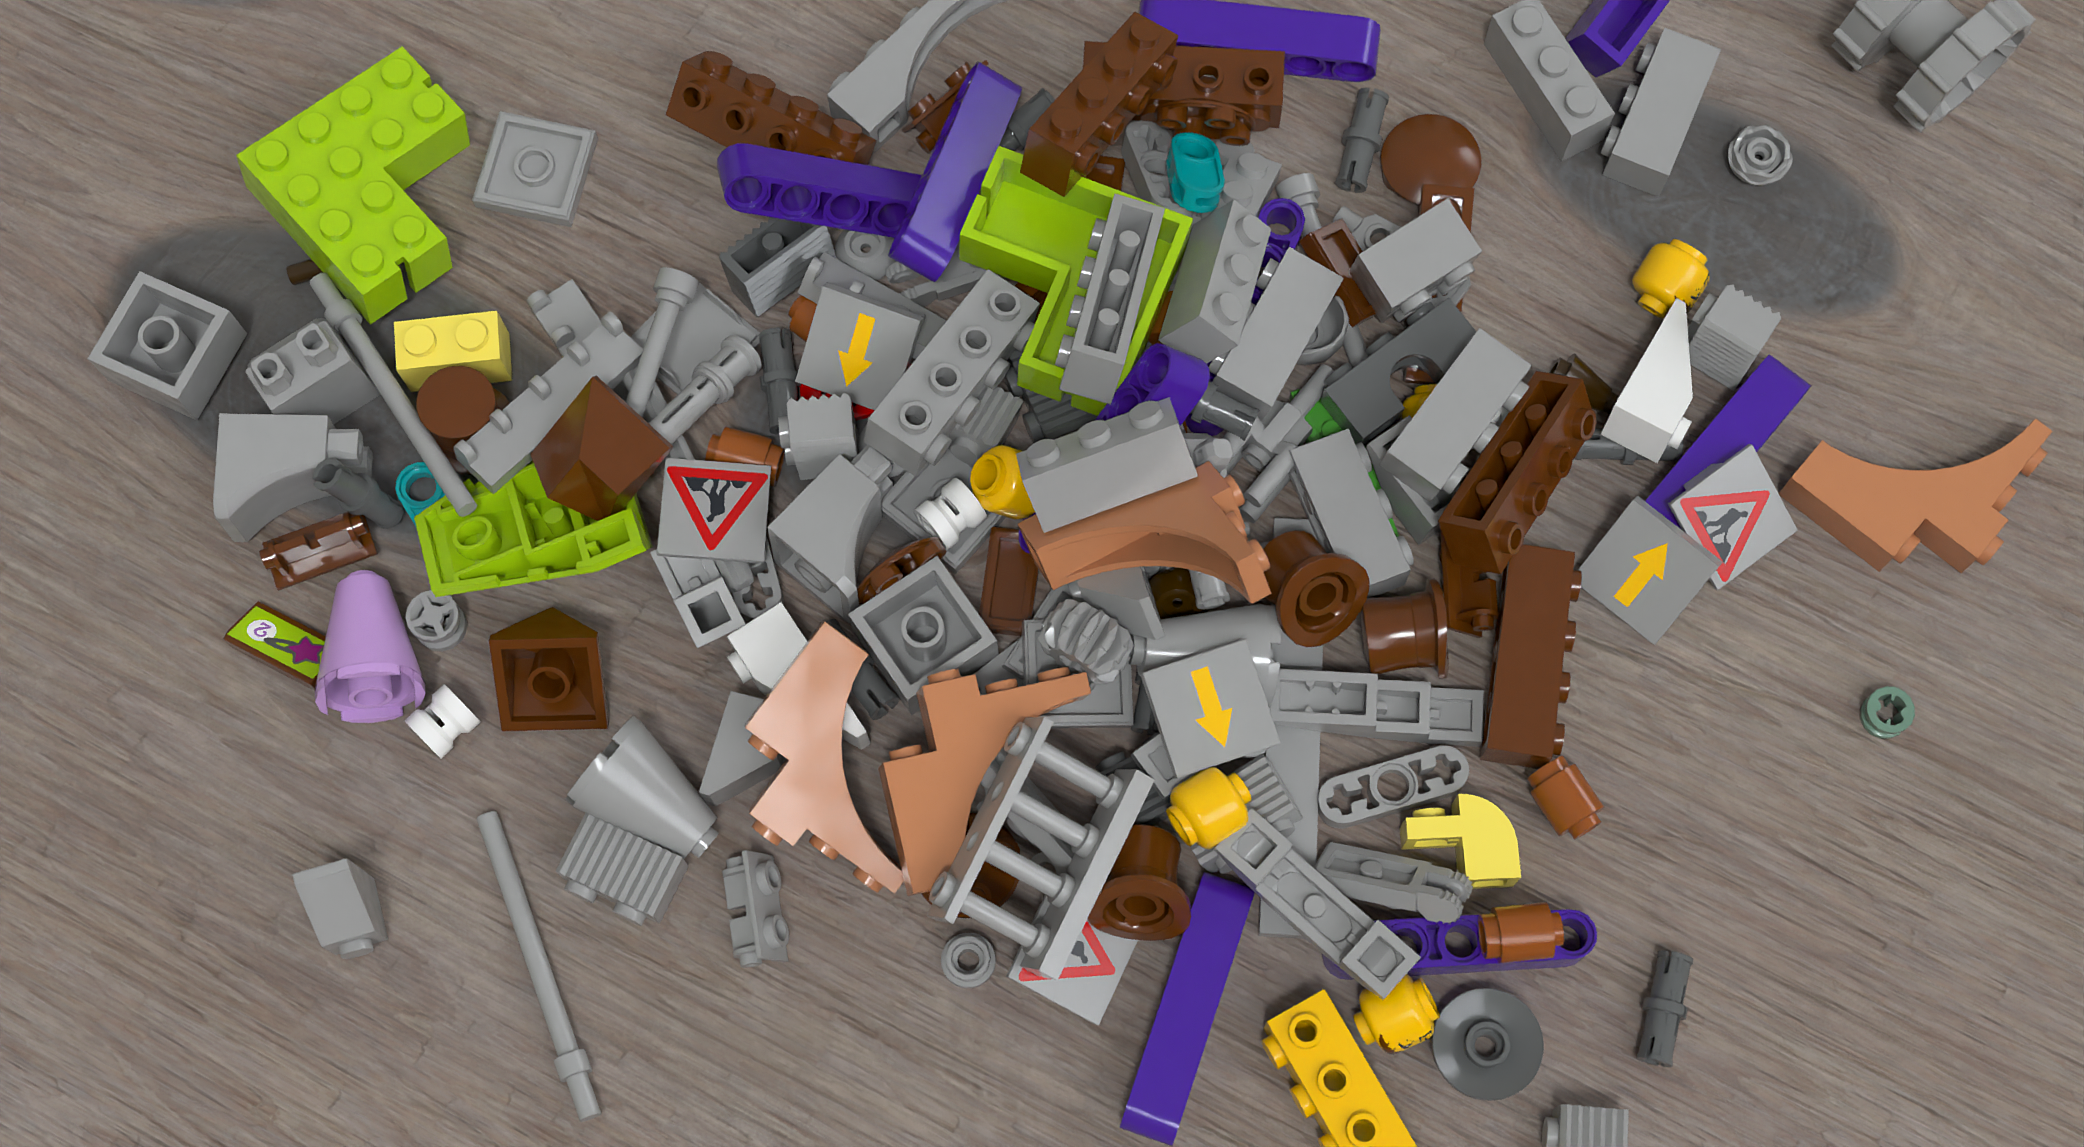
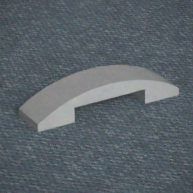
[1214,808,1421,1000]

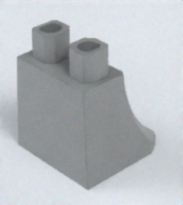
[246,318,381,424]
[213,413,373,542]
[767,444,893,623]

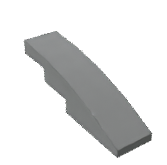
[1269,669,1484,747]

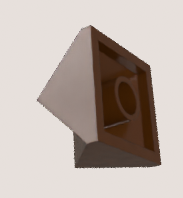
[530,375,674,521]
[489,607,609,731]

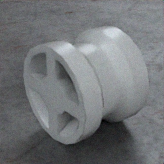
[406,590,467,652]

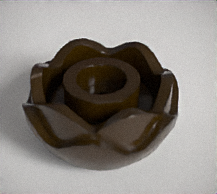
[1149,568,1209,620]

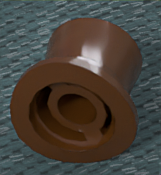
[416,366,510,475]
[1263,530,1370,647]
[1361,578,1449,679]
[1088,825,1191,941]

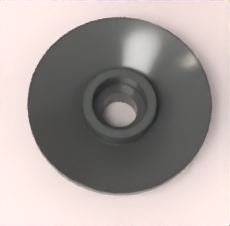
[1432,988,1544,1101]

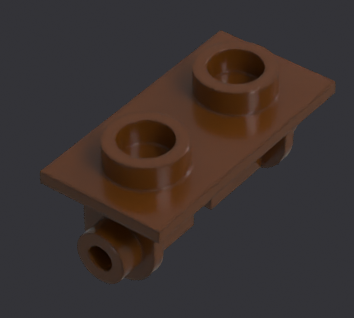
[901,60,989,153]
[259,512,378,591]
[1440,528,1499,638]

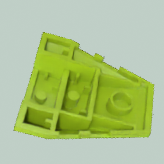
[414,460,653,597]

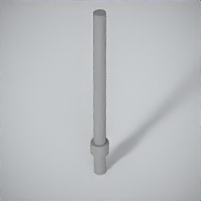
[310,273,477,517]
[476,811,601,1122]

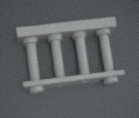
[926,717,1155,980]

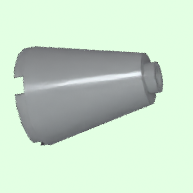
[1128,604,1281,707]
[565,716,719,859]

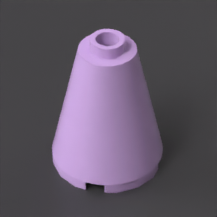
[315,570,426,723]

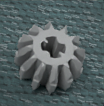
[1038,599,1135,684]

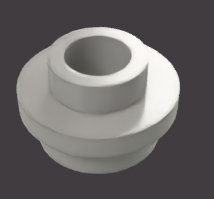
[941,933,996,988]

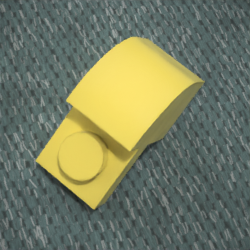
[1400,794,1521,889]

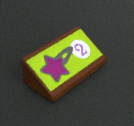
[223,601,326,691]

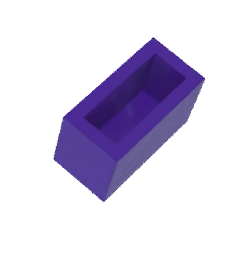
[1565,0,1670,78]

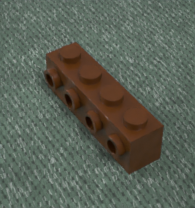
[1020,12,1178,197]
[1083,41,1285,132]
[665,51,877,165]
[1438,371,1596,575]
[1480,544,1582,769]

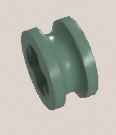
[1860,686,1915,739]

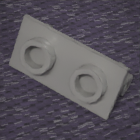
[722,850,789,968]

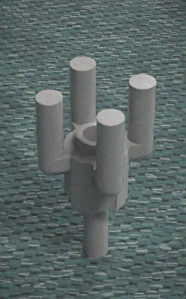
[1222,364,1334,523]

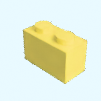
[394,311,512,392]

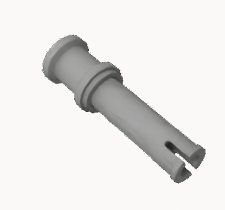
[649,335,762,445]

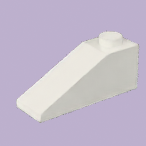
[1601,298,1693,463]
[727,602,870,750]

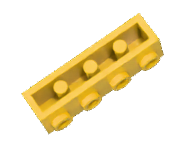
[1261,989,1417,1147]

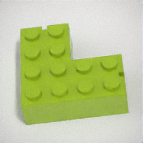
[236,46,470,325]
[959,146,1193,416]

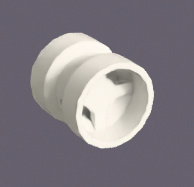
[913,478,987,551]
[404,684,480,759]

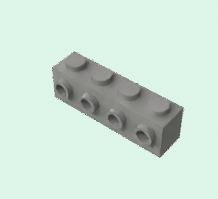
[1055,194,1165,405]
[863,269,1040,477]

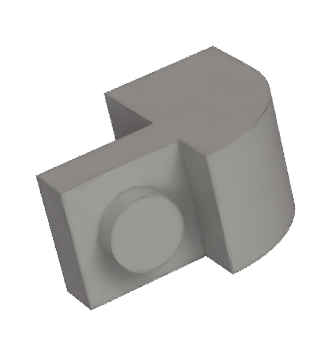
[650,549,746,648]

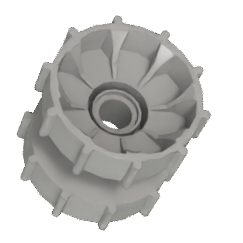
[1831,0,2036,133]

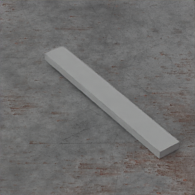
[1258,518,1323,939]

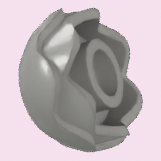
[1728,125,1793,186]
[835,229,897,281]

